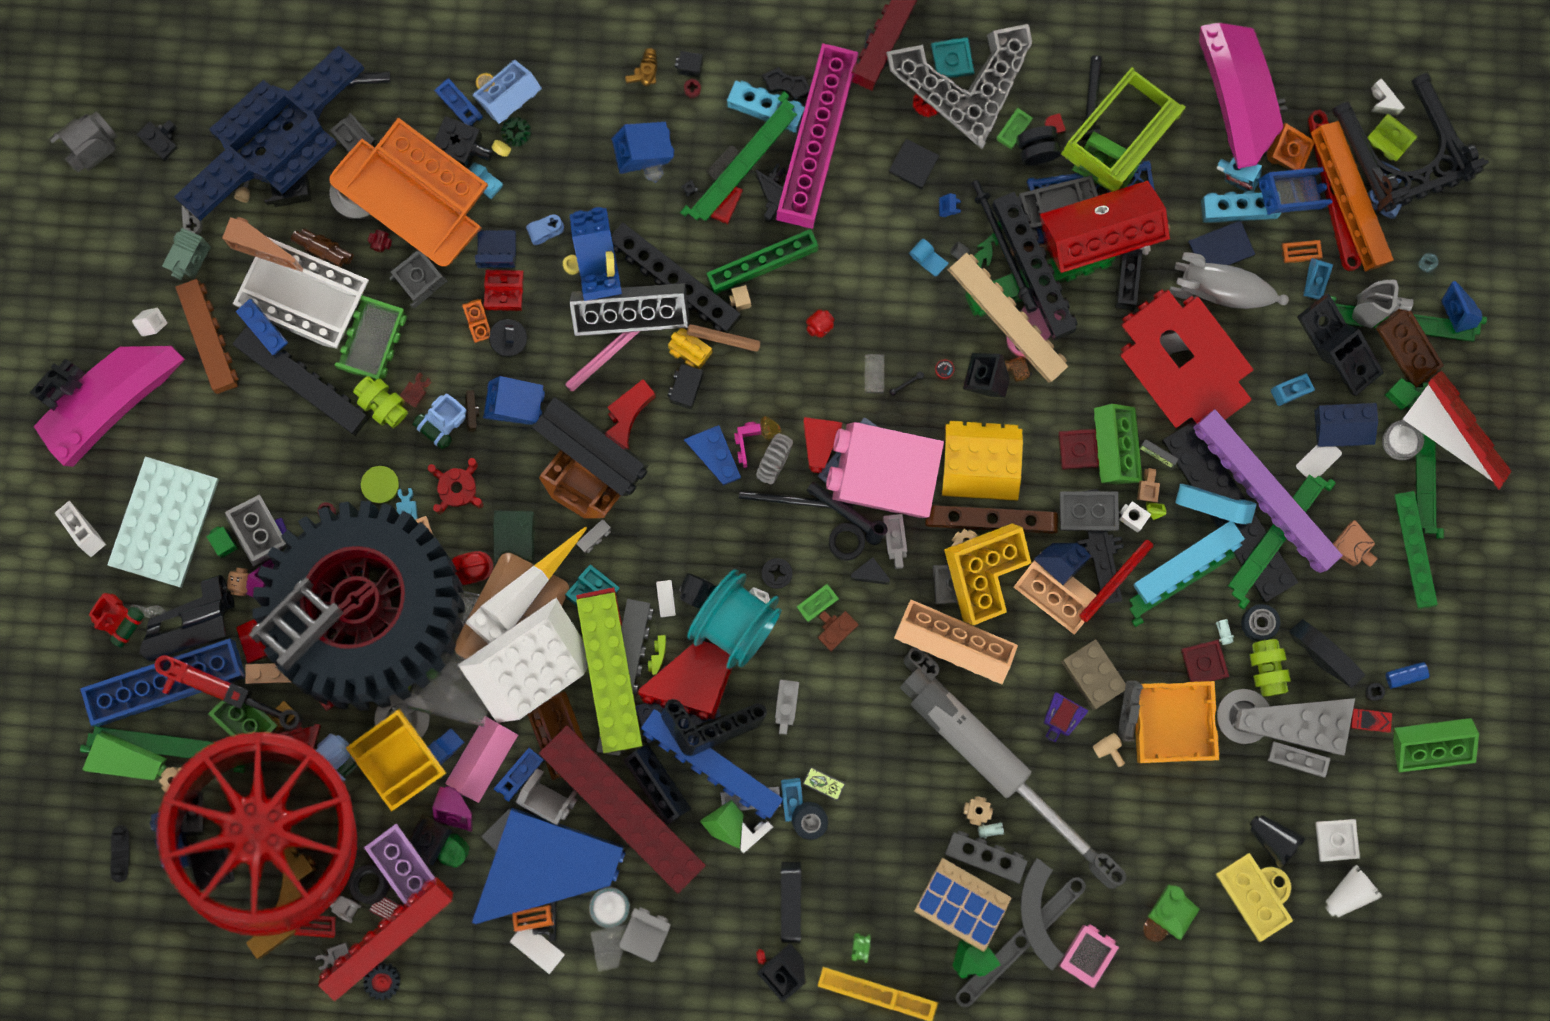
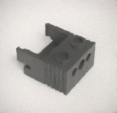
[389,250,448,309]

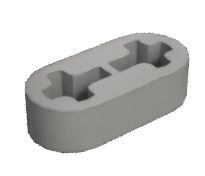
[182,206,202,235]

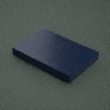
[1188,221,1255,265]

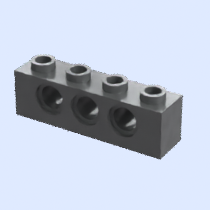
[944,830,1028,883]

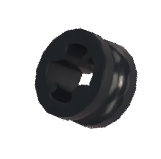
[1365,683,1385,701]

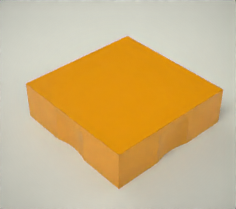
[1135,681,1219,763]

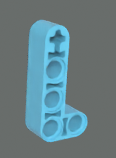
[1175,484,1257,524]

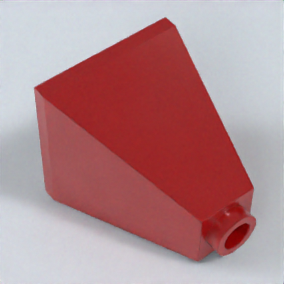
[803,417,842,473]

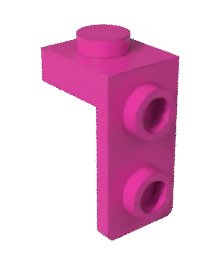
[734,422,761,467]

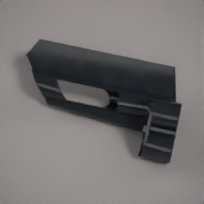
[139,575,235,661]

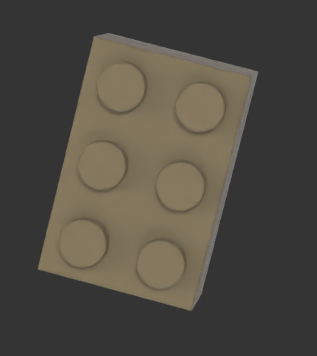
[1061,639,1126,711]

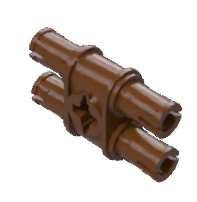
[291,228,354,267]

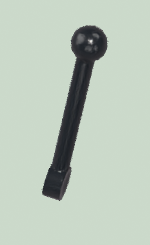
[889,371,924,396]

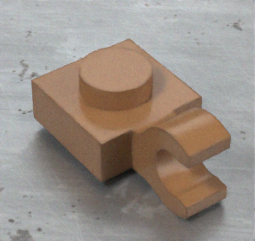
[1137,468,1160,503]

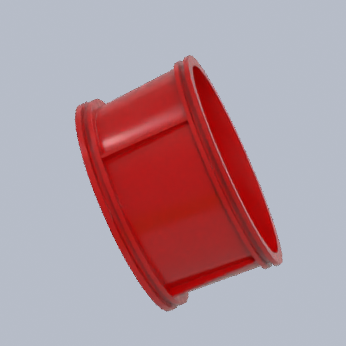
[157,733,357,936]

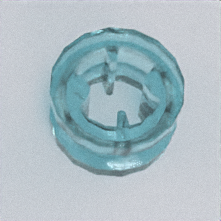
[1419,253,1438,272]

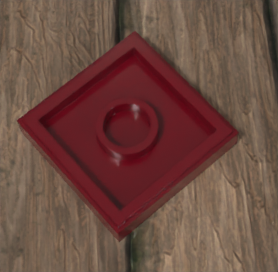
[1058,429,1099,470]
[1180,639,1229,682]

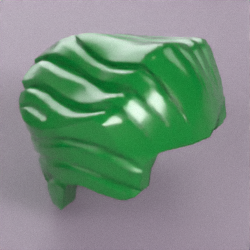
[438,834,469,868]

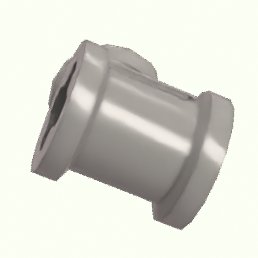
[330,896,362,923]

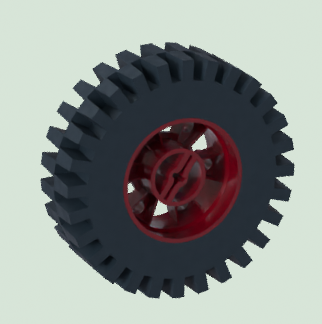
[252,501,465,710]

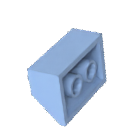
[472,60,542,123]

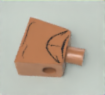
[1333,520,1378,567]

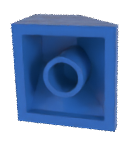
[1441,281,1482,332]

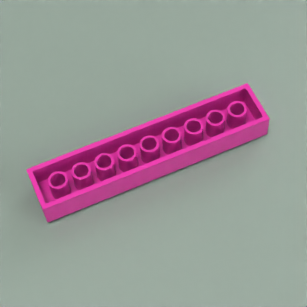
[776,43,859,229]

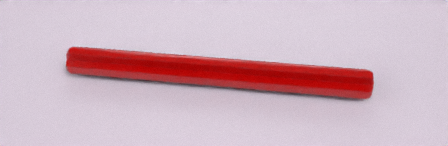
[1079,540,1153,622]

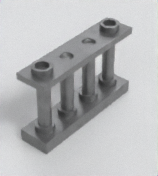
[250,578,343,671]

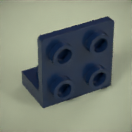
[475,230,516,268]

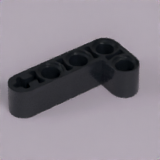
[781,862,801,943]

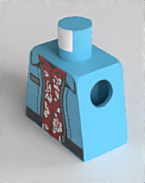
[1217,157,1262,191]

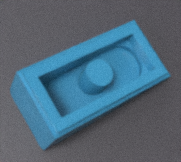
[1304,258,1333,300]
[1271,373,1315,406]
[781,778,803,822]

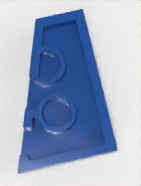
[684,425,741,486]

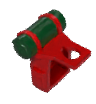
[89,593,145,648]

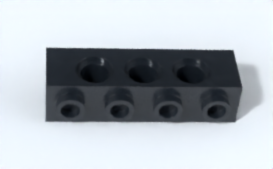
[623,744,691,825]

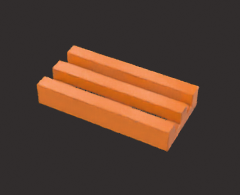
[1281,240,1323,263]
[512,905,553,932]

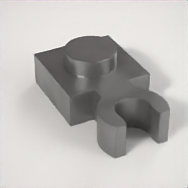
[315,942,349,970]

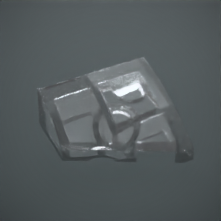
[591,924,628,972]

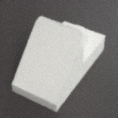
[1371,78,1405,116]
[741,821,773,853]

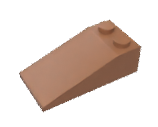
[222,217,303,272]

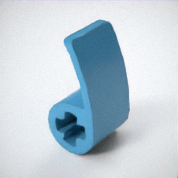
[909,239,948,276]

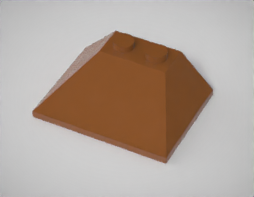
[539,450,621,518]

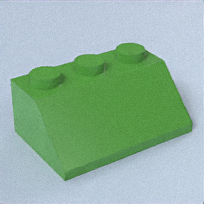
[1072,131,1141,190]
[208,700,278,736]

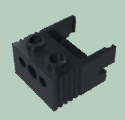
[264,172,312,207]

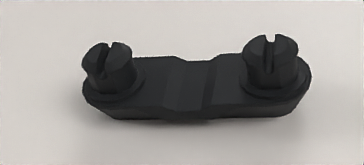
[110,825,130,883]

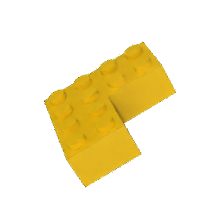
[944,524,1031,626]

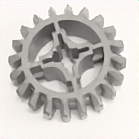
[756,433,793,485]

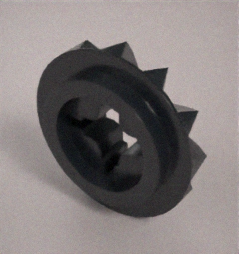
[762,558,792,589]

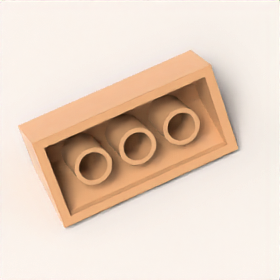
[1014,560,1096,635]

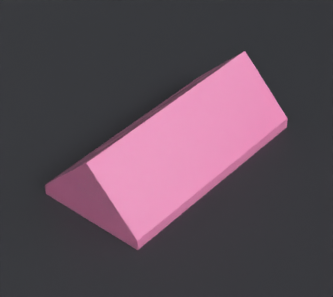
[445,716,518,803]

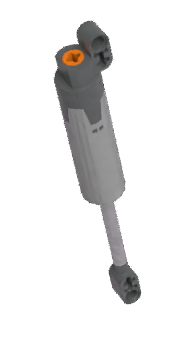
[900,647,1126,889]

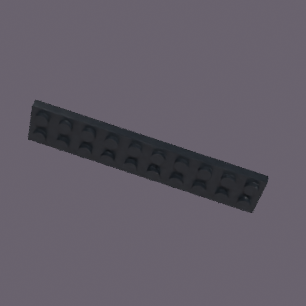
[1162,421,1299,603]

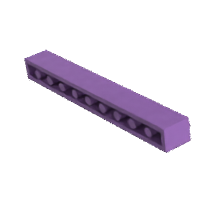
[1193,410,1343,573]

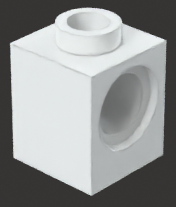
[1119,501,1151,533]

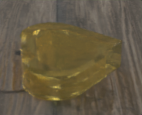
[761,416,781,440]

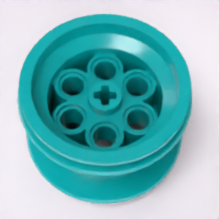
[687,569,782,669]

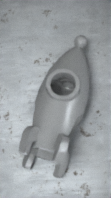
[1169,252,1289,309]

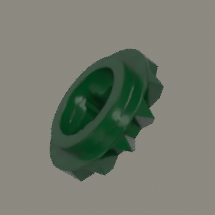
[501,116,531,146]

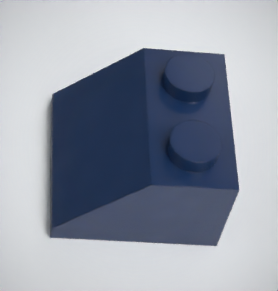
[1034,543,1091,585]

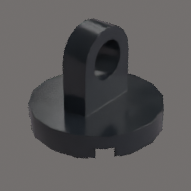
[489,319,527,357]

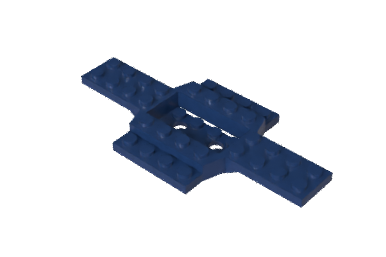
[174,45,365,221]

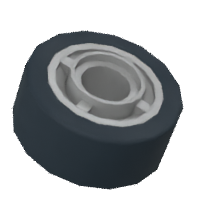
[1241,604,1281,642]

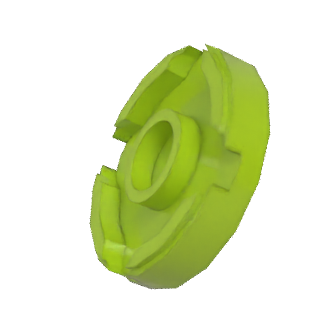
[361,466,399,504]

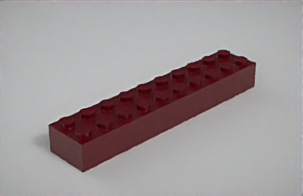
[539,725,706,893]

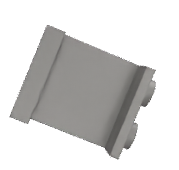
[516,768,578,825]

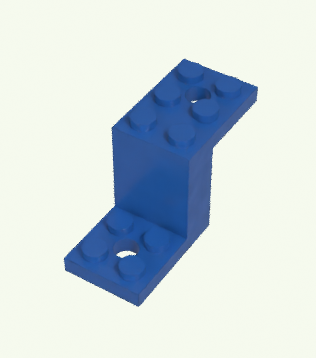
[570,207,622,301]

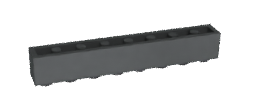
[597,599,654,757]

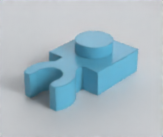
[396,488,418,520]

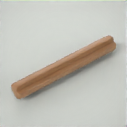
[687,324,760,352]

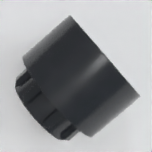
[679,572,717,609]

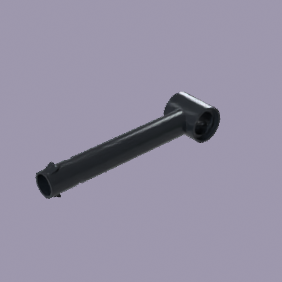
[1080,55,1102,141]
[807,482,888,545]

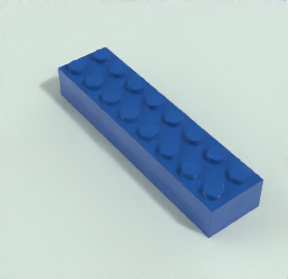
[80,639,246,727]

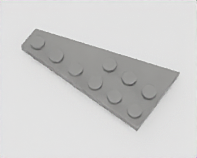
[1235,698,1355,755]

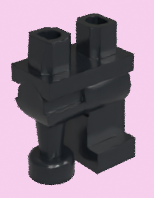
[29,358,84,411]

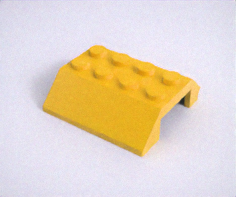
[942,421,1023,501]

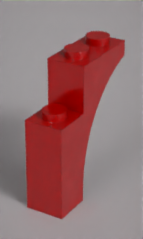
[606,379,656,450]

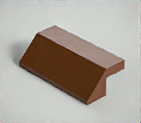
[528,691,585,781]

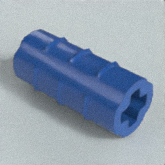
[1386,662,1429,689]

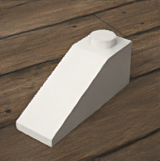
[55,500,106,557]

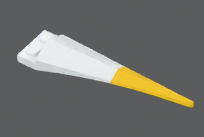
[466,527,587,644]

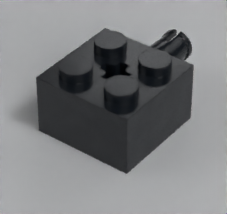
[433,116,493,169]

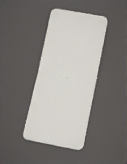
[656,580,676,617]

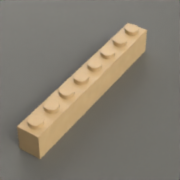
[947,253,1069,383]

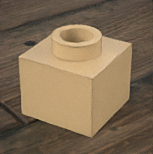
[729,285,751,311]

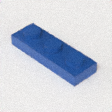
[236,299,288,355]

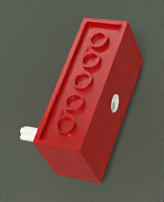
[1040,181,1170,273]

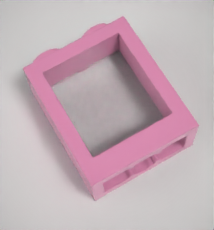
[1058,924,1119,988]

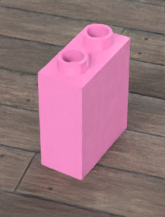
[826,422,944,518]

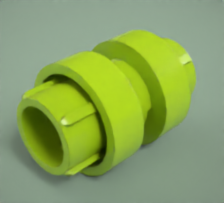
[353,376,408,428]
[1250,639,1291,697]

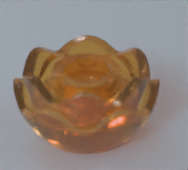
[1143,918,1168,942]

